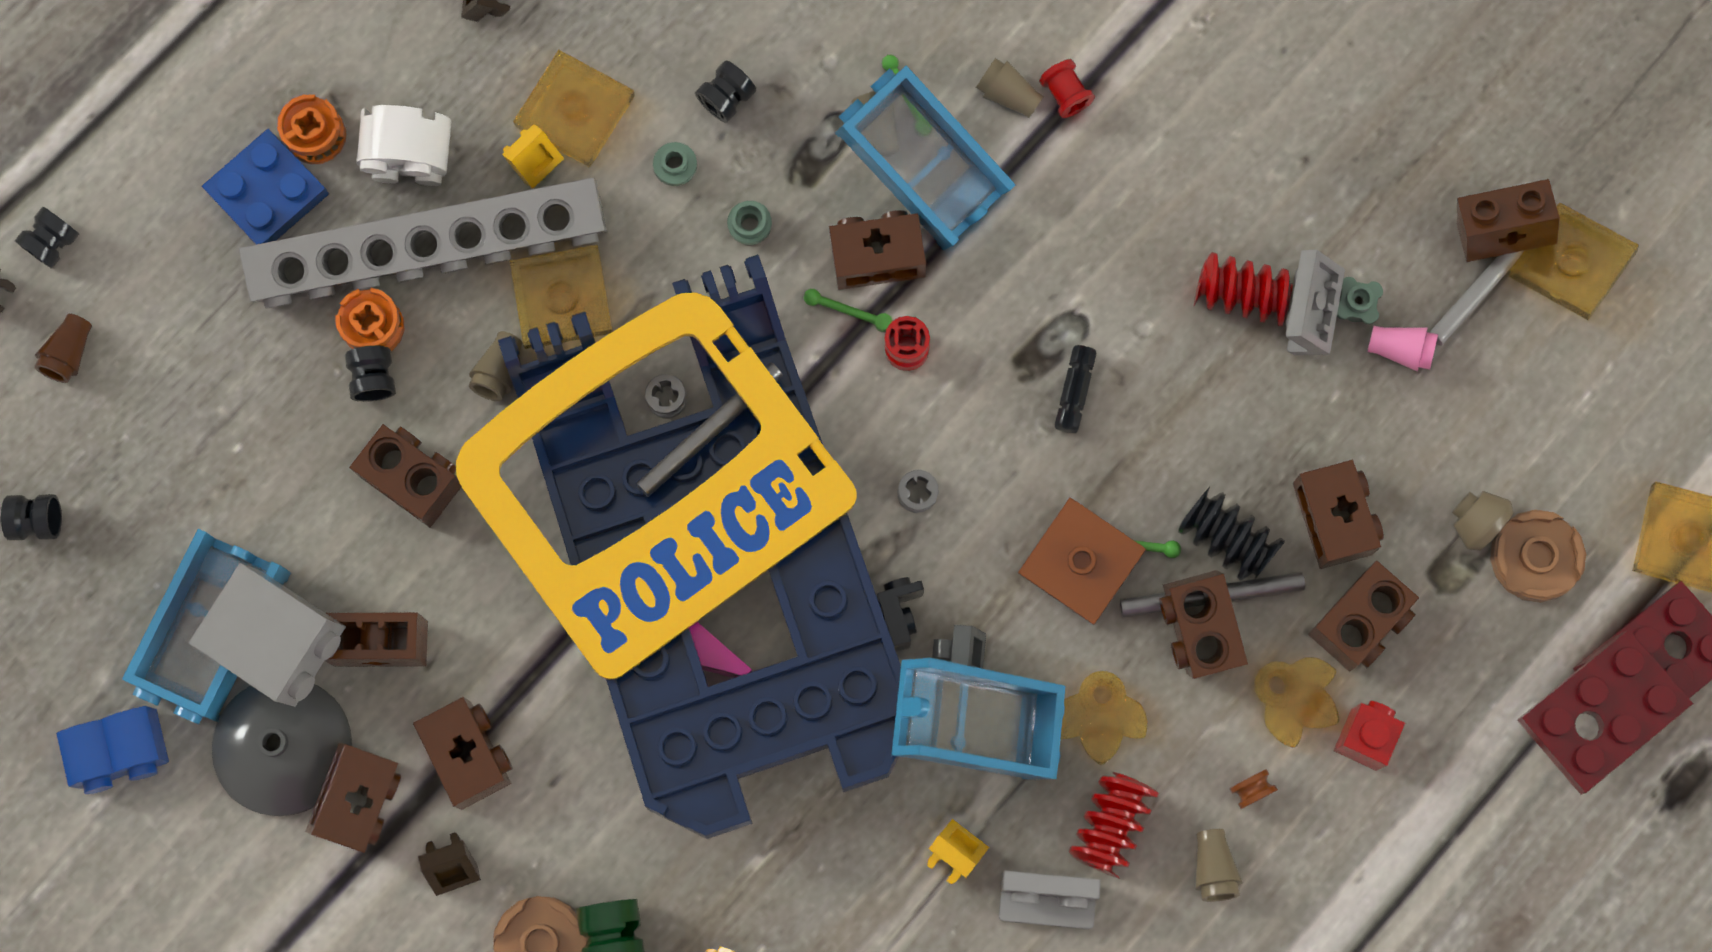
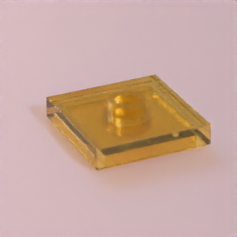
[513,50,635,167]
[1509,202,1639,321]
[510,245,613,349]
[1632,481,1712,592]

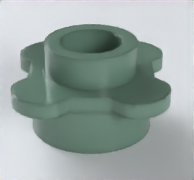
[1337,277,1383,325]

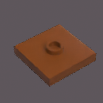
[1018,497,1146,625]

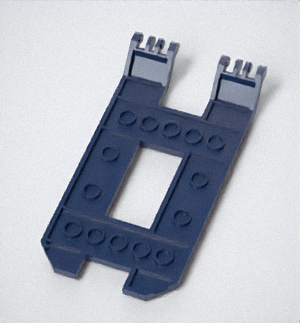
[498,255,901,839]

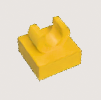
[502,124,564,189]
[927,819,990,884]

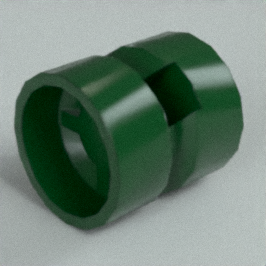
[576,899,645,952]

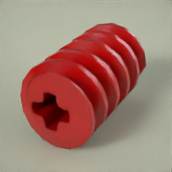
[1194,252,1293,327]
[1069,772,1159,879]

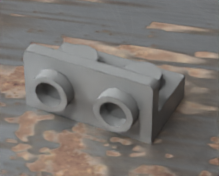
[1286,250,1345,355]
[999,871,1101,929]

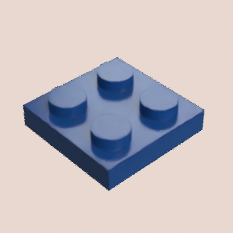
[202,128,329,245]

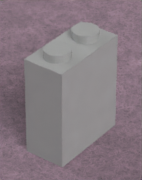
[189,563,346,707]

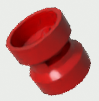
[885,316,930,371]

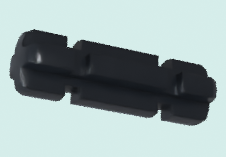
[1055,345,1097,433]

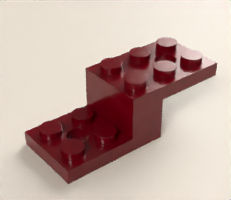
[1517,581,1712,795]

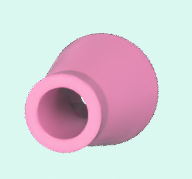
[1368,326,1438,372]

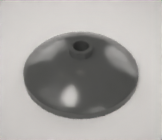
[212,684,352,816]

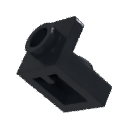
[877,577,924,652]

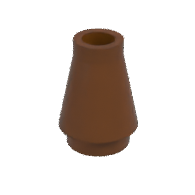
[34,313,92,383]

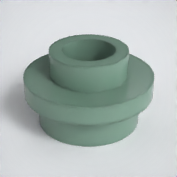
[653,142,697,186]
[727,201,772,245]

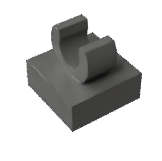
[932,625,986,669]

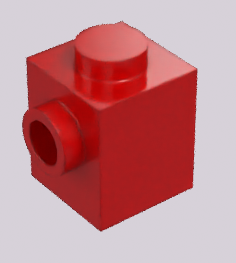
[1333,701,1405,771]

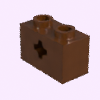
[1457,179,1560,262]
[829,210,926,290]
[1293,460,1384,569]
[325,612,428,667]
[413,697,513,810]
[305,743,401,853]

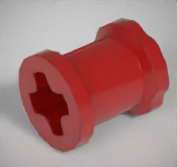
[1039,59,1095,118]

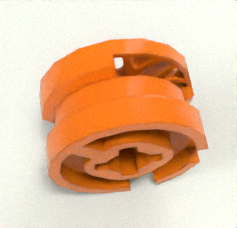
[277,95,346,164]
[335,288,405,351]

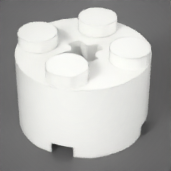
[356,105,451,186]

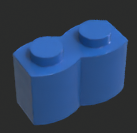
[56,706,169,794]

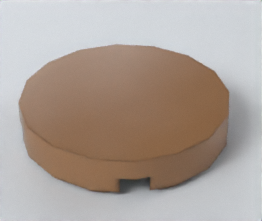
[1490,510,1586,603]
[493,896,588,952]

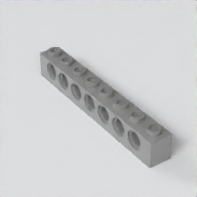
[238,177,607,309]

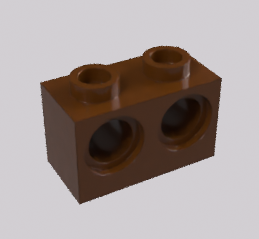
[349,424,461,528]
[1308,560,1419,672]
[1159,570,1248,679]

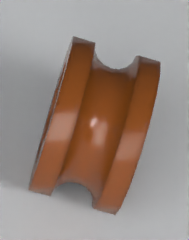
[1229,769,1278,809]

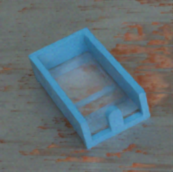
[835,65,1016,250]
[122,529,291,724]
[891,658,1065,780]

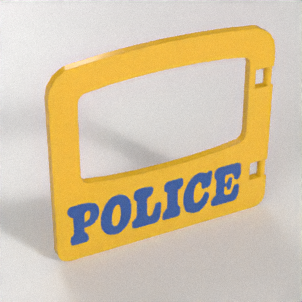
[456,293,857,680]

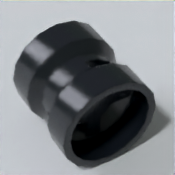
[695,60,757,123]
[14,206,80,269]
[345,345,396,402]
[1,494,62,541]

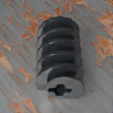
[1178,487,1285,581]

